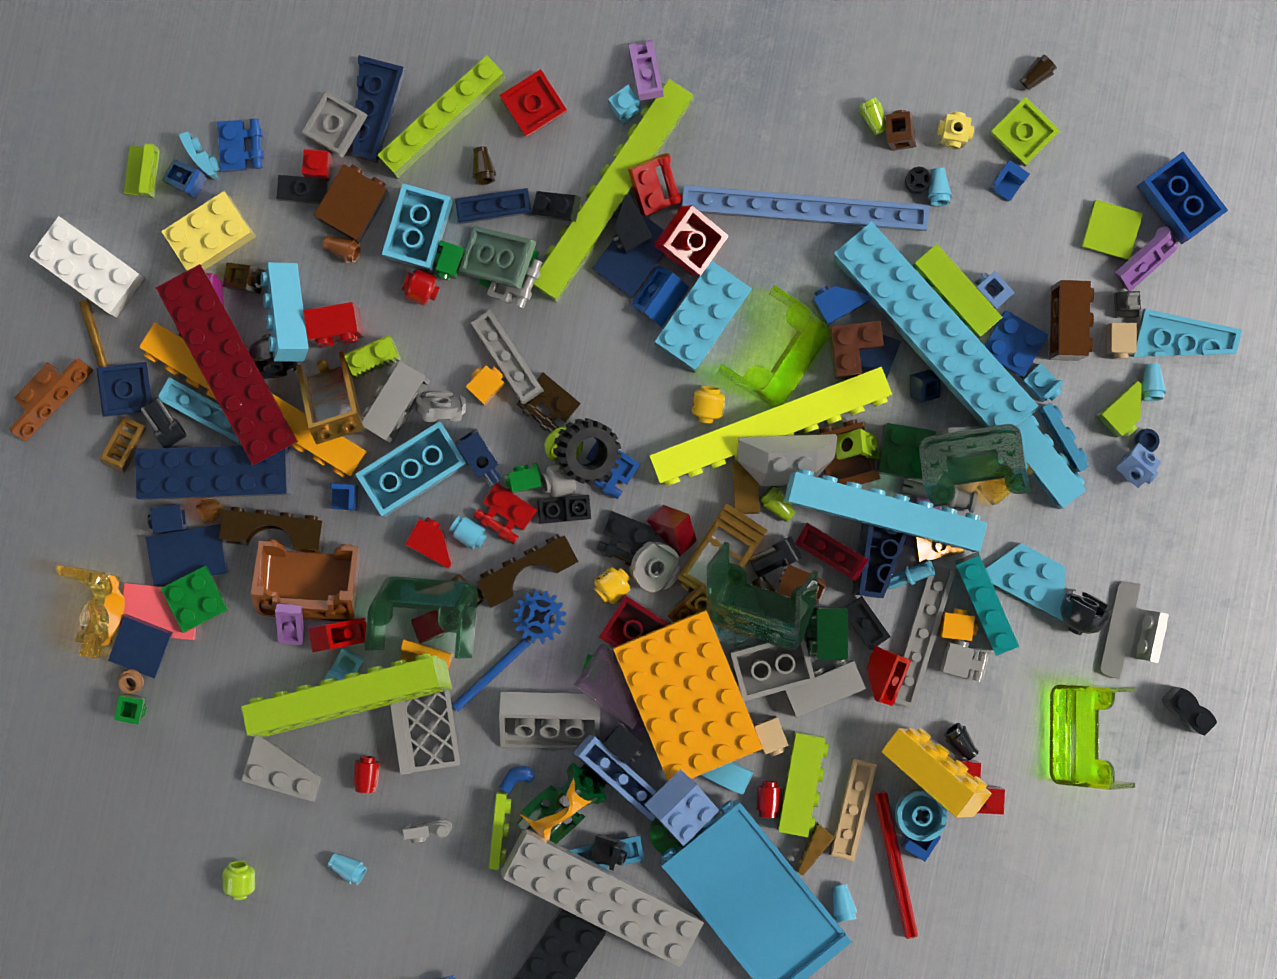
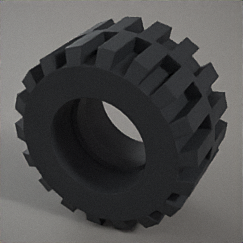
[553,418,621,484]

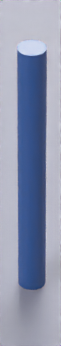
[452,639,531,712]

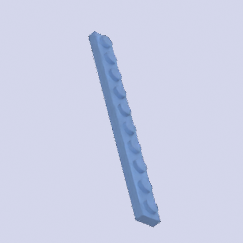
[682,185,929,231]

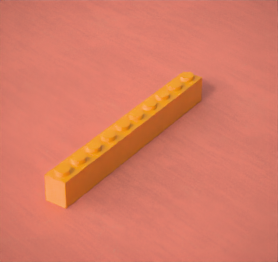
[139,322,369,478]

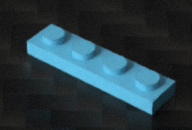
[158,377,241,445]

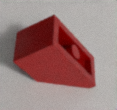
[405,517,453,569]
[308,618,370,653]
[866,645,912,706]

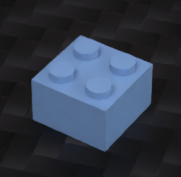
[645,769,719,846]

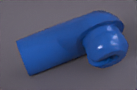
[499,766,535,793]

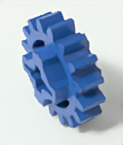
[513,590,566,644]

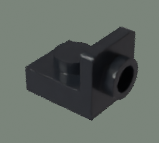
[590,834,627,871]

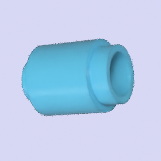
[448,516,487,550]

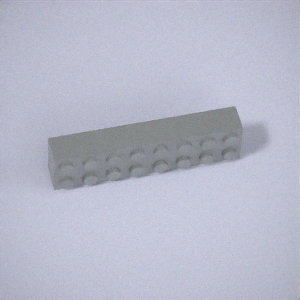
[500,828,704,968]

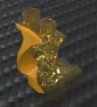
[56,565,125,659]

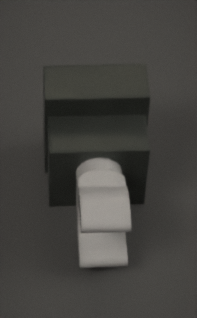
[1114,291,1141,318]

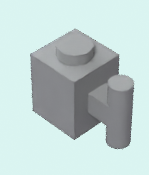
[939,639,990,682]

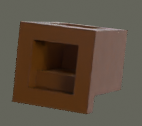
[885,110,917,151]

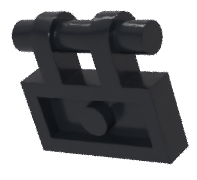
[596,511,656,566]

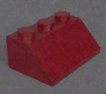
[599,594,672,647]

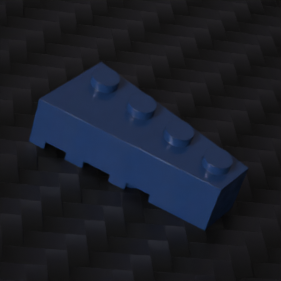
[852,501,918,598]

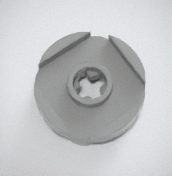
[416,391,466,422]
[629,542,680,592]

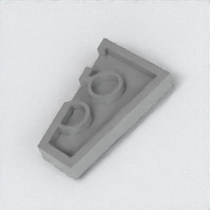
[242,736,322,802]

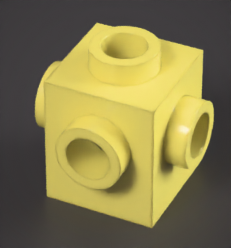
[937,112,974,149]

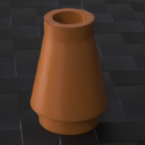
[322,235,361,263]

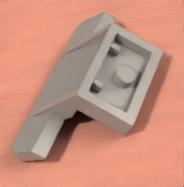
[1100,582,1169,679]

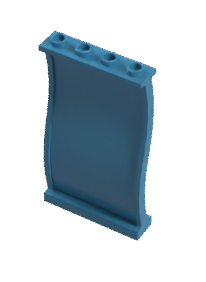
[660,799,852,979]

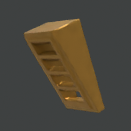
[100,416,146,473]
[797,823,834,875]

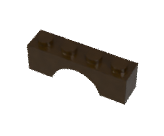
[219,507,325,554]
[477,534,579,608]

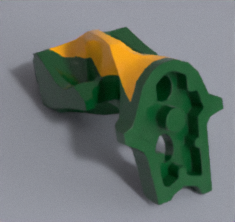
[517,763,607,844]

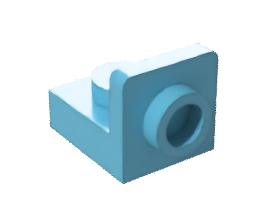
[1022,363,1064,402]

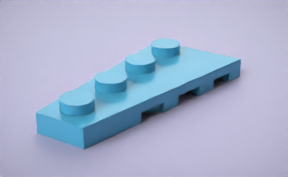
[1132,309,1242,357]

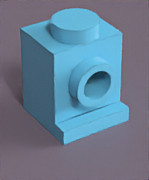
[608,85,643,125]

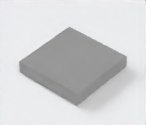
[301,91,368,158]

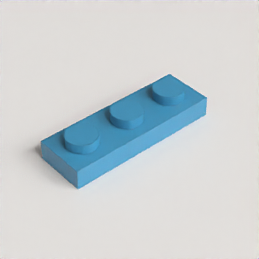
[1038,403,1089,473]

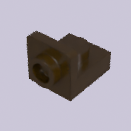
[222,262,265,294]

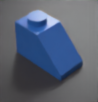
[811,286,871,327]

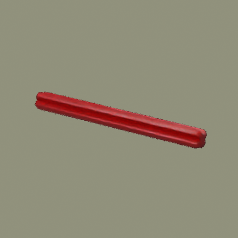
[874,791,918,939]

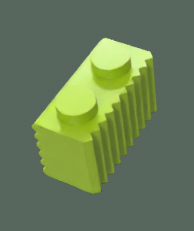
[344,335,401,379]

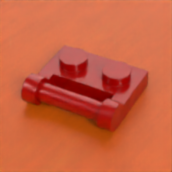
[628,153,683,216]

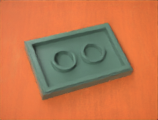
[458,226,537,289]

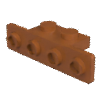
[9,358,93,441]

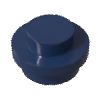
[1134,428,1160,452]

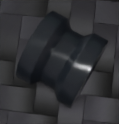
[904,166,931,194]

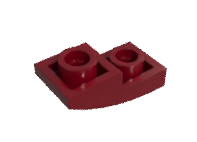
[411,601,469,644]

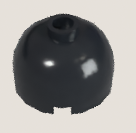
[249,334,298,379]
[1060,589,1113,635]

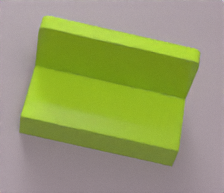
[124,143,160,198]

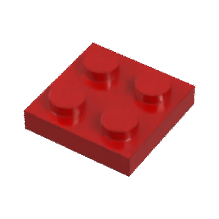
[499,69,567,138]

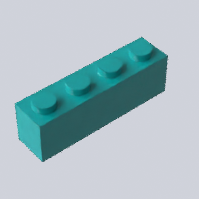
[956,552,1019,656]

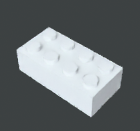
[30,216,145,318]

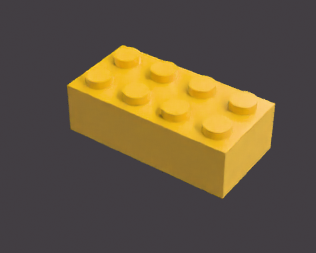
[881,728,992,818]

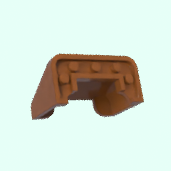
[250,539,359,621]

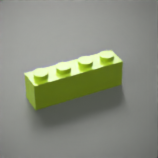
[912,244,1003,338]
[777,731,829,837]

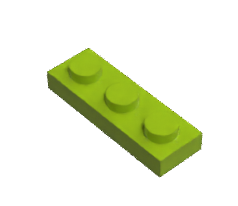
[489,791,512,870]

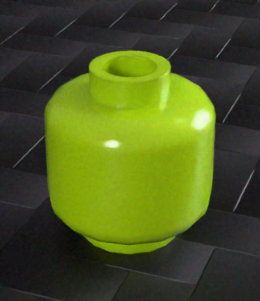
[222,861,255,900]

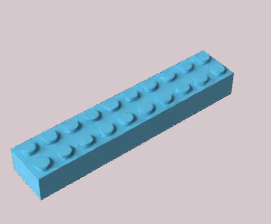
[834,221,1038,443]

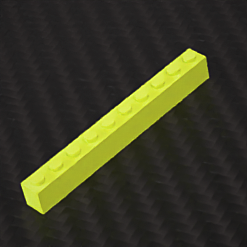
[649,367,892,487]

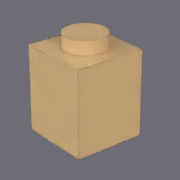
[1106,323,1137,359]
[754,716,789,757]

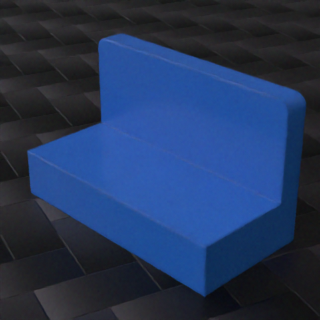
[631,265,689,326]

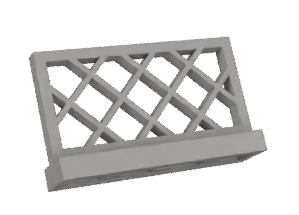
[390,690,461,775]

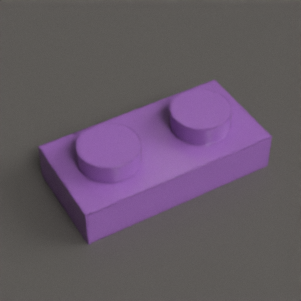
[275,604,305,645]

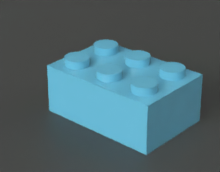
[382,183,453,272]

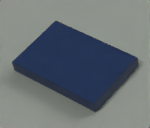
[592,212,664,298]
[146,524,229,586]

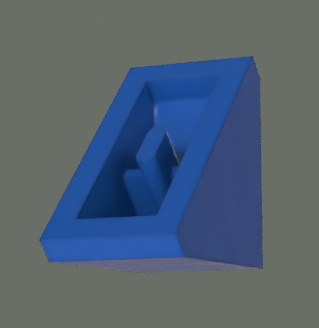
[162,159,207,199]

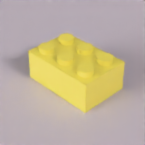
[161,191,256,271]

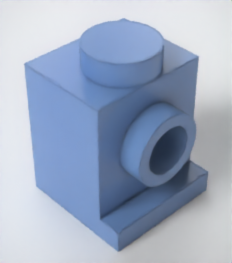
[975,271,1015,309]

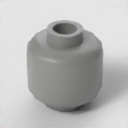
[541,464,579,497]

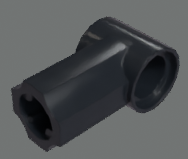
[140,397,187,448]
[749,536,802,578]

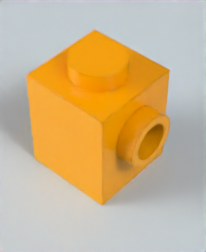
[466,365,505,405]
[939,609,978,641]

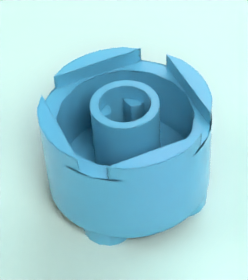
[894,789,947,841]

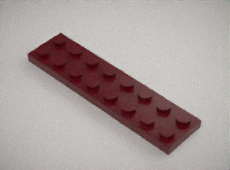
[155,264,298,465]

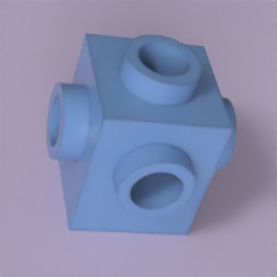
[1116,443,1161,488]

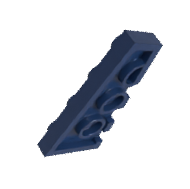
[352,55,406,163]

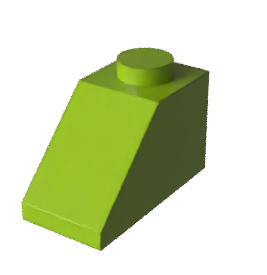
[1097,381,1142,438]

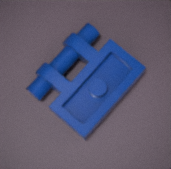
[217,119,264,172]
[586,441,640,500]

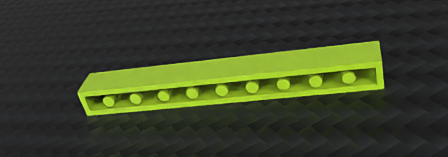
[533,79,694,302]

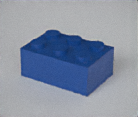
[1137,151,1228,245]

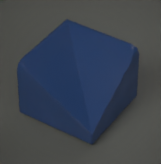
[910,370,941,403]

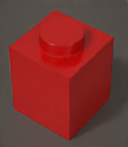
[301,149,333,181]

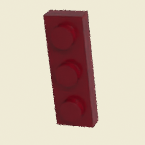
[795,523,869,581]

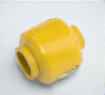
[691,386,725,423]
[593,567,630,604]

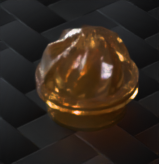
[196,498,222,523]

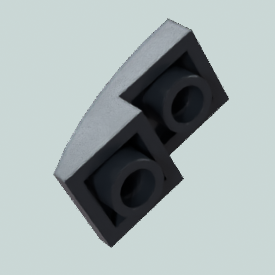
[537,495,591,524]

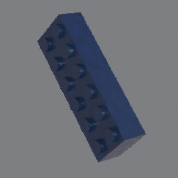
[135,445,291,500]

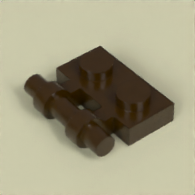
[516,372,581,433]

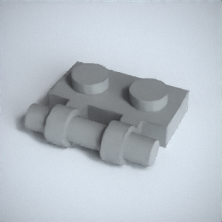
[487,259,542,308]
[403,819,452,843]

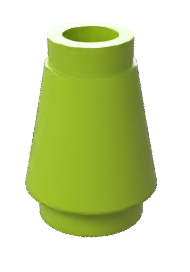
[858,97,886,136]
[759,486,796,522]

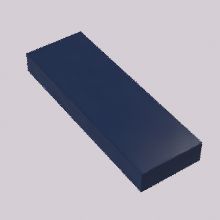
[455,188,532,224]

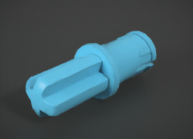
[888,560,935,589]

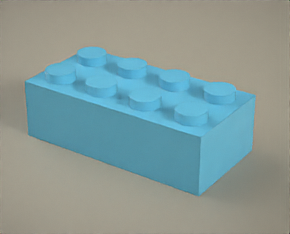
[654,261,752,373]
[355,421,469,517]

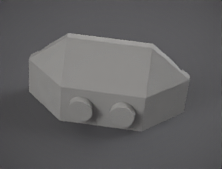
[737,434,837,486]

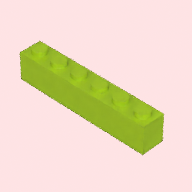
[378,55,505,179]

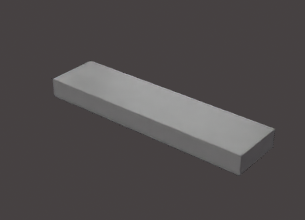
[470,309,544,405]

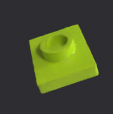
[836,429,879,461]

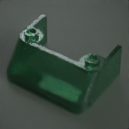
[707,542,818,650]
[365,576,478,659]

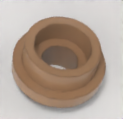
[118,669,144,694]

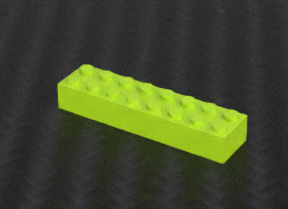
[241,654,452,737]

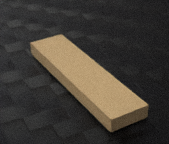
[829,758,877,862]

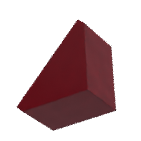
[646,505,697,557]

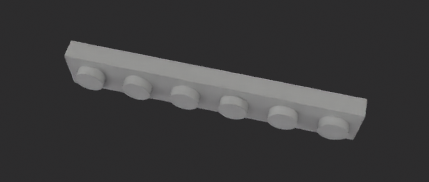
[895,559,957,709]

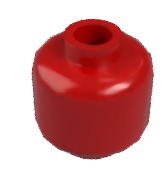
[401,269,440,305]

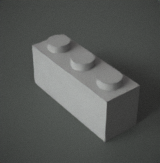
[784,660,866,718]

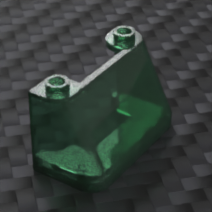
[919,424,1032,507]

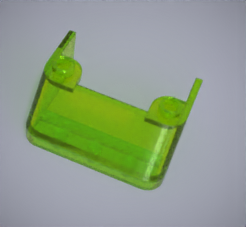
[718,285,829,407]
[1050,684,1136,790]

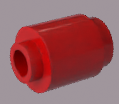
[353,756,380,793]
[756,781,782,818]

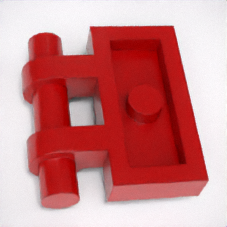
[473,483,538,545]

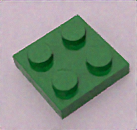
[161,566,229,633]

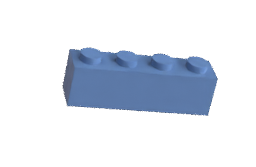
[573,734,657,821]

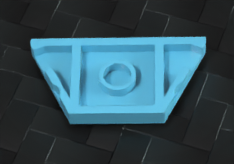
[986,543,1065,621]

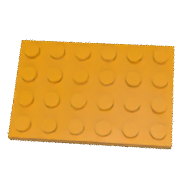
[613,610,763,781]

